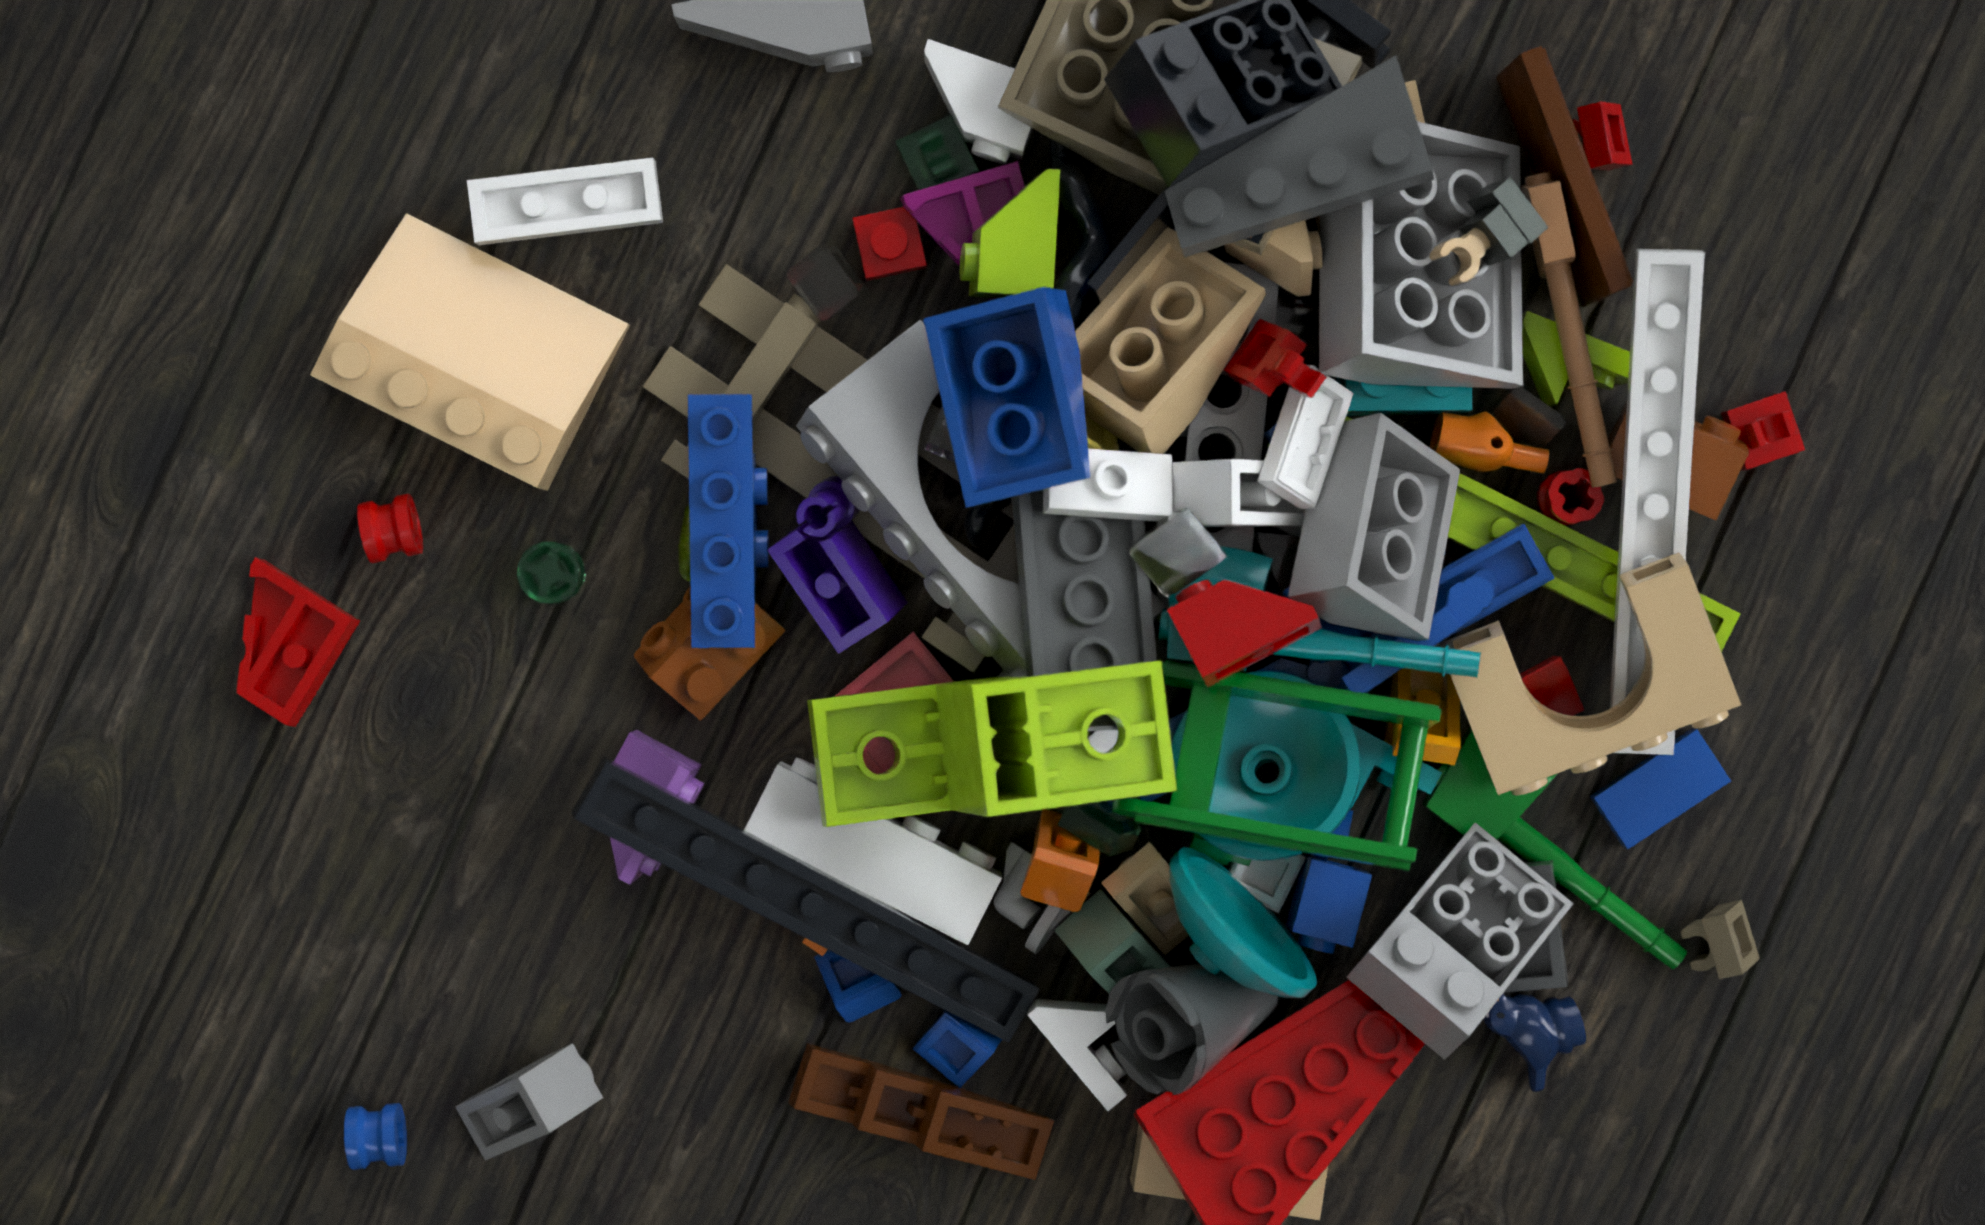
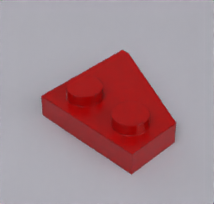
[236,557,360,727]

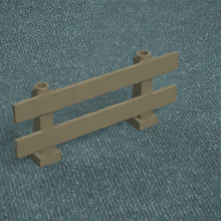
[643,264,1019,673]

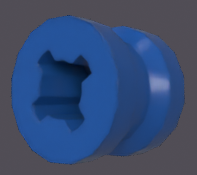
[344,1103,407,1170]

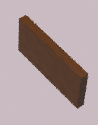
[1496,46,1633,307]

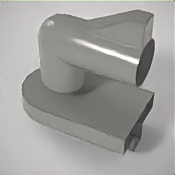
[994,842,1091,954]

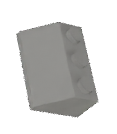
[1288,413,1460,641]

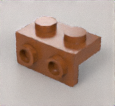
[634,585,786,721]

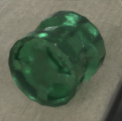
[517,541,586,604]

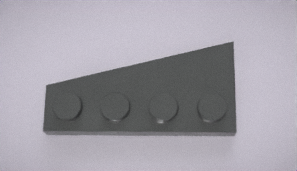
[1165,55,1434,258]

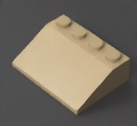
[310,213,630,491]

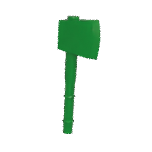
[1422,726,1687,970]

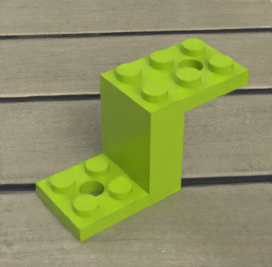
[807,661,1177,827]

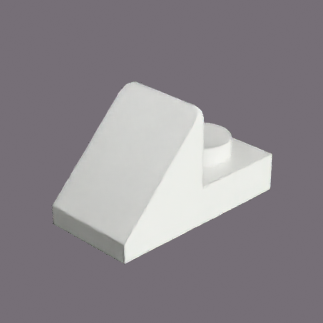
[1027,999,1127,1111]

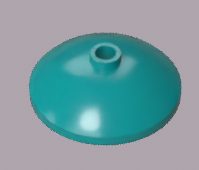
[1172,671,1360,861]
[1169,847,1317,998]

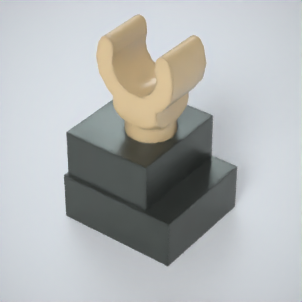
[1429,177,1549,286]

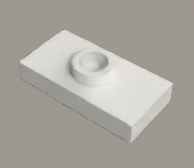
[1257,365,1354,509]
[1043,449,1173,522]

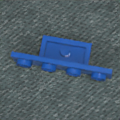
[688,394,769,648]

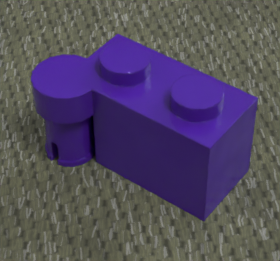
[767,476,908,654]

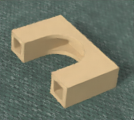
[1440,552,1741,795]

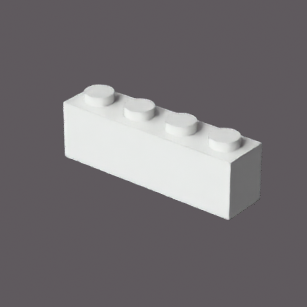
[744,757,1002,945]

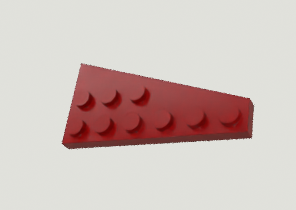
[1133,980,1425,1225]

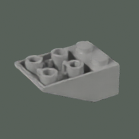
[1346,823,1574,1060]

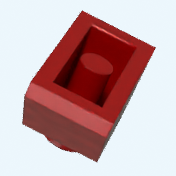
[1167,579,1322,687]

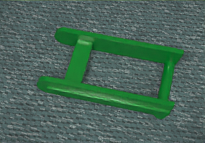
[1111,660,1442,871]

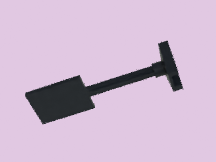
[1087,0,1391,308]

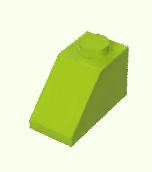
[960,169,1060,298]

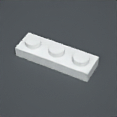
[467,158,663,245]

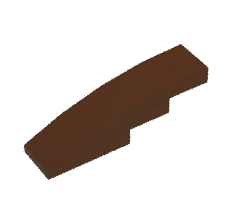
[788,1043,1054,1180]

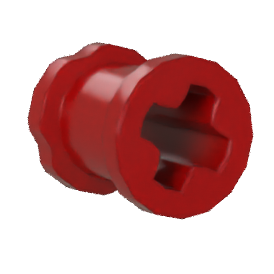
[1537,468,1604,525]

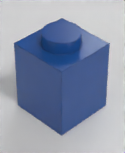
[1286,854,1372,954]

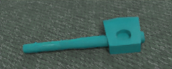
[1159,545,1481,678]

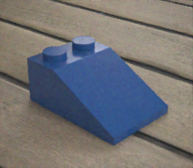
[923,287,1091,508]

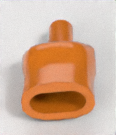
[1429,411,1549,474]

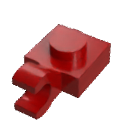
[1223,319,1327,399]

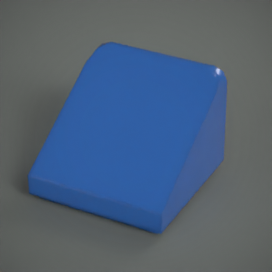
[814,950,902,1023]
[913,1010,1002,1089]

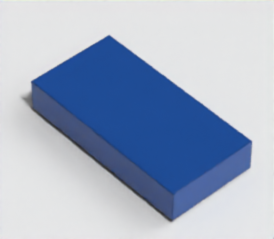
[1590,728,1731,849]

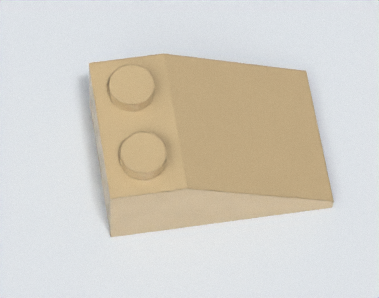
[1075,227,1266,454]

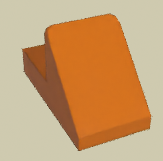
[1020,809,1102,912]

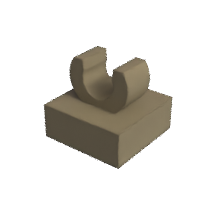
[1681,900,1760,979]

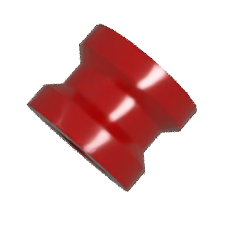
[357,493,423,564]

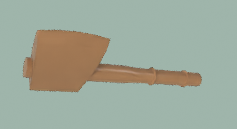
[1520,172,1617,488]

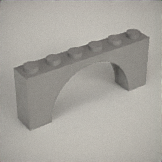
[796,320,1165,677]

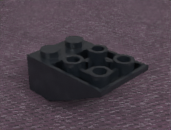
[1104,0,1342,187]

